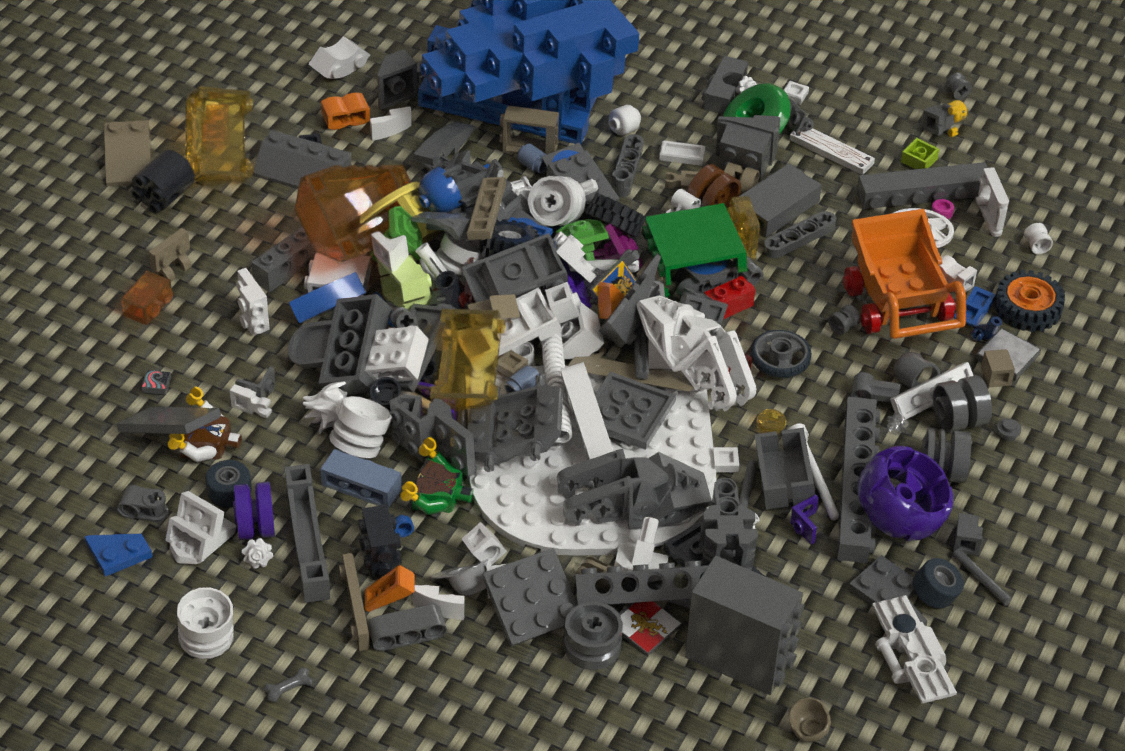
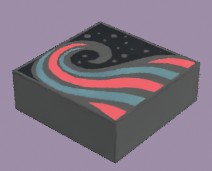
[142,370,171,395]

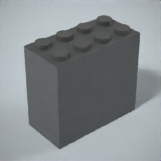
[685,556,805,695]

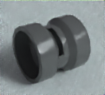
[828,304,861,335]

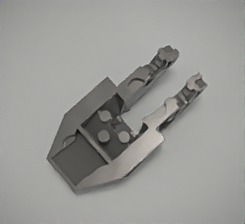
[557,449,712,529]

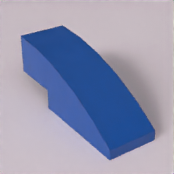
[289,272,366,324]

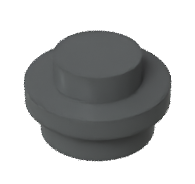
[997,419,1022,441]

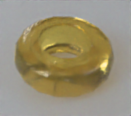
[757,409,786,434]

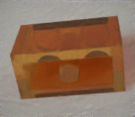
[121,271,173,325]

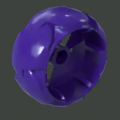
[857,446,954,542]

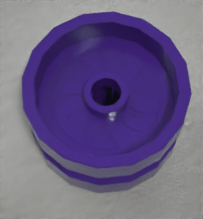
[233,481,275,540]

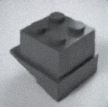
[716,115,780,181]

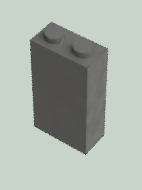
[733,163,822,238]

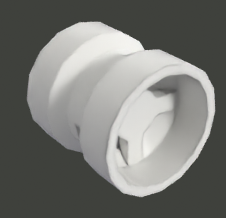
[1024,223,1053,254]

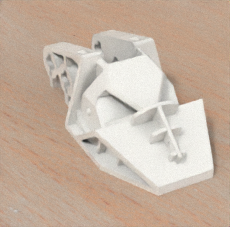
[636,295,756,412]

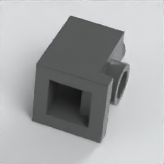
[953,513,983,556]

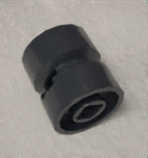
[370,377,403,412]

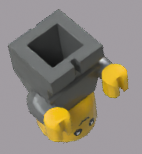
[923,100,967,137]

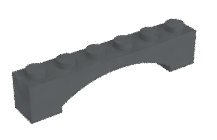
[284,464,330,603]

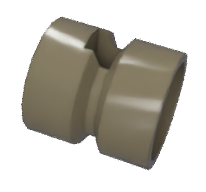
[724,163,759,195]

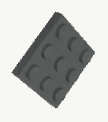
[595,372,676,450]
[481,548,578,647]

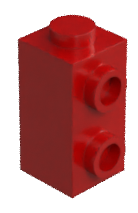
[704,276,756,319]

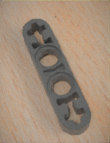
[763,211,836,258]

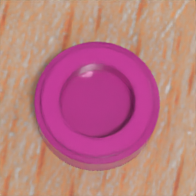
[931,199,954,219]

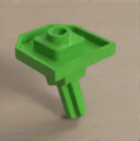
[370,206,422,262]
[557,219,609,274]

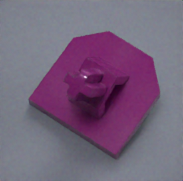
[593,224,643,272]

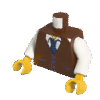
[168,387,242,462]

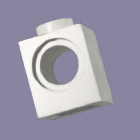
[462,522,507,566]

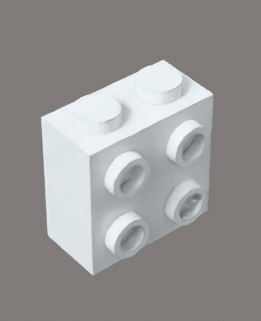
[365,326,429,382]

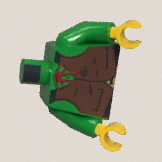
[401,437,474,515]

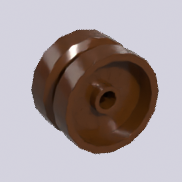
[687,164,741,213]

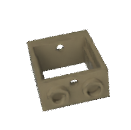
[500,105,559,154]

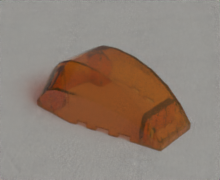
[294,165,411,265]

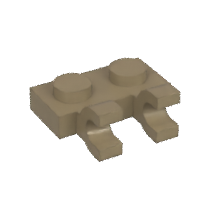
[149,228,191,284]

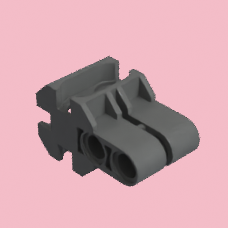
[698,478,758,570]

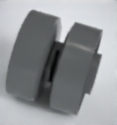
[933,375,992,433]

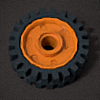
[994,270,1065,332]

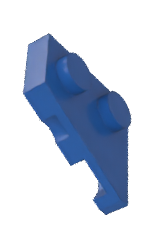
[85,534,153,577]

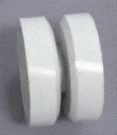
[528,176,586,226]

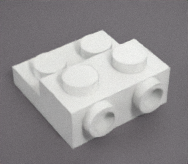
[552,231,596,283]
[236,268,270,336]

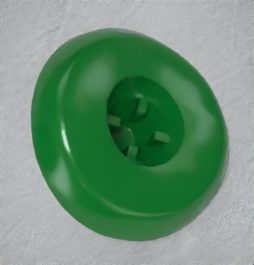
[723,83,791,134]

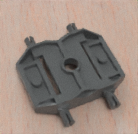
[467,374,563,472]

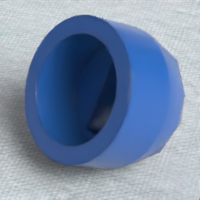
[394,515,414,537]

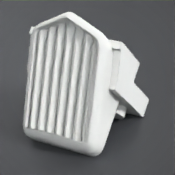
[165,491,237,564]

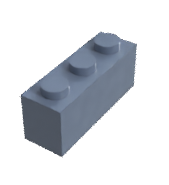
[321,449,402,509]

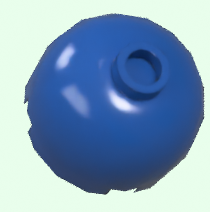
[419,167,462,213]

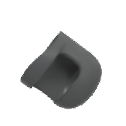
[894,351,940,389]

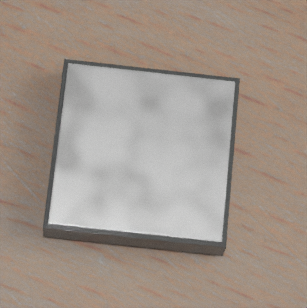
[976,328,1041,381]

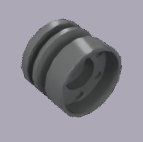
[921,428,971,483]

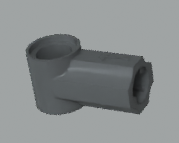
[851,372,900,403]

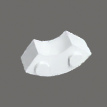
[309,36,370,79]

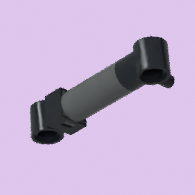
[420,270,466,391]

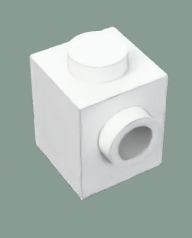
[545,282,581,324]

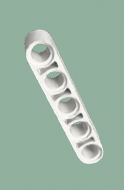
[560,362,613,460]

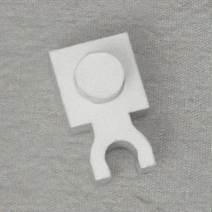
[230,384,272,418]

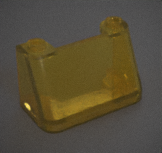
[186,86,254,181]
[430,309,506,412]

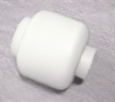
[609,105,641,136]

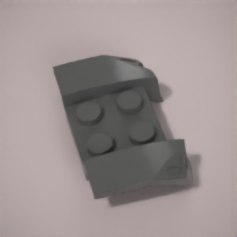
[443,150,503,207]
[411,204,506,240]

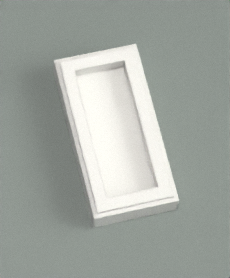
[659,141,705,166]

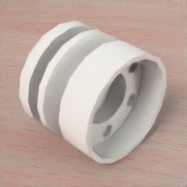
[432,231,486,286]
[329,396,392,458]
[177,588,233,659]

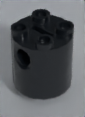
[131,149,195,214]

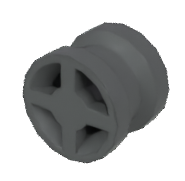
[945,73,972,100]

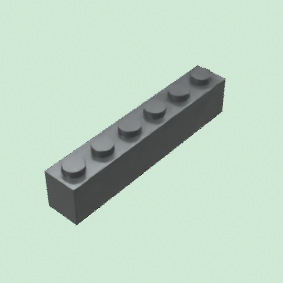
[856,162,988,209]

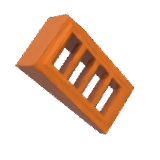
[365,565,415,612]

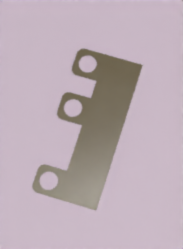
[567,347,694,392]

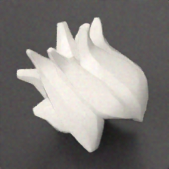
[303,381,347,434]

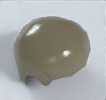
[789,697,831,742]

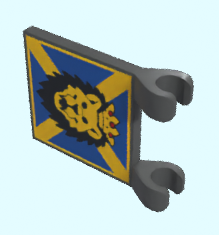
[589,249,657,301]

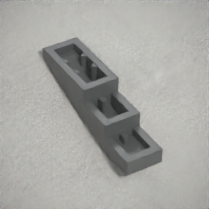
[413,121,475,166]

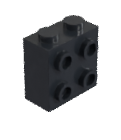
[358,504,402,580]

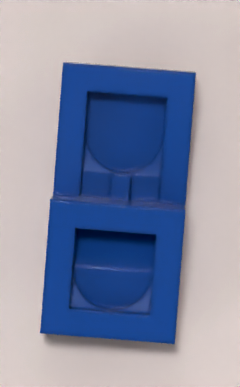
[954,286,996,327]

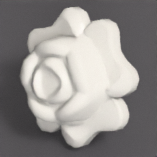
[736,76,757,95]
[242,538,273,568]

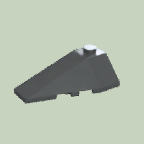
[599,254,661,348]

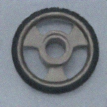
[750,329,812,378]

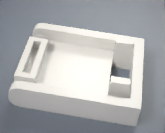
[975,168,1009,237]

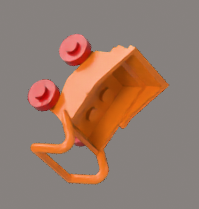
[843,209,966,339]

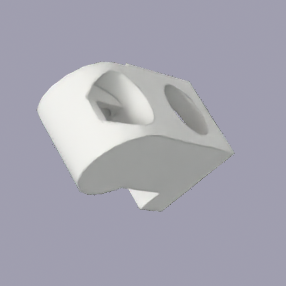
[939,255,977,293]

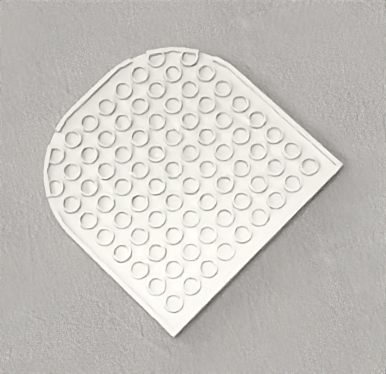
[467,366,716,556]

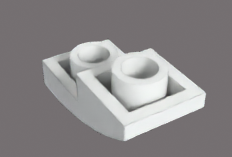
[370,107,412,141]
[413,585,464,620]

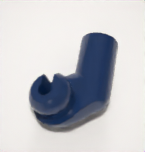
[971,316,1002,341]

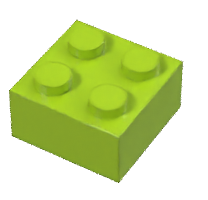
[901,138,940,169]

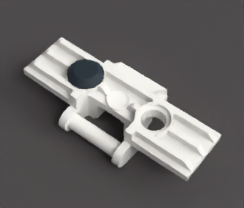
[872,595,957,704]

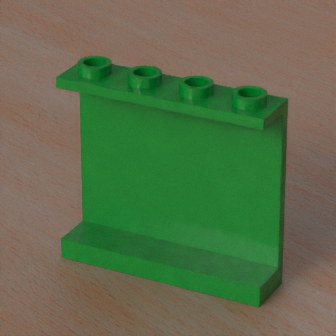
[642,203,747,286]

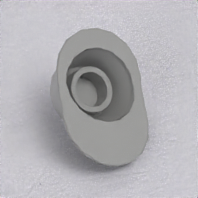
[430,559,488,596]

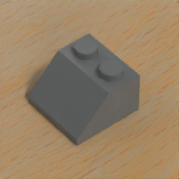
[377,49,417,110]

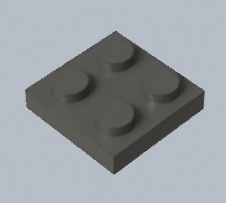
[848,555,916,606]

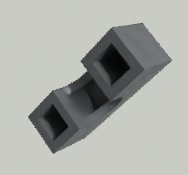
[701,56,748,115]

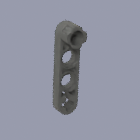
[612,134,644,197]
[676,256,764,298]

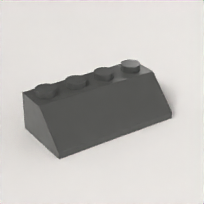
[253,130,352,199]

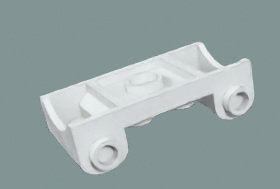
[454,287,562,373]

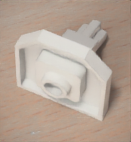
[614,517,669,582]

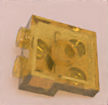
[727,196,760,260]

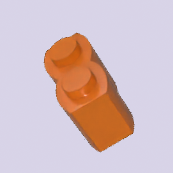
[321,93,370,129]

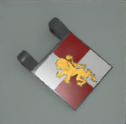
[619,580,682,657]

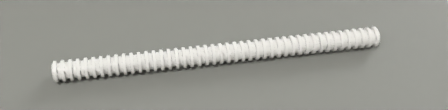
[541,224,572,443]

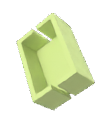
[377,255,432,311]

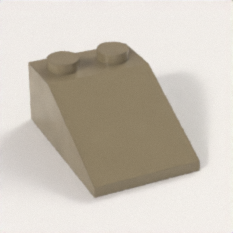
[104,120,151,186]

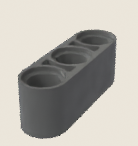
[367,604,447,651]

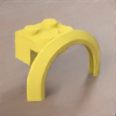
[360,182,444,244]

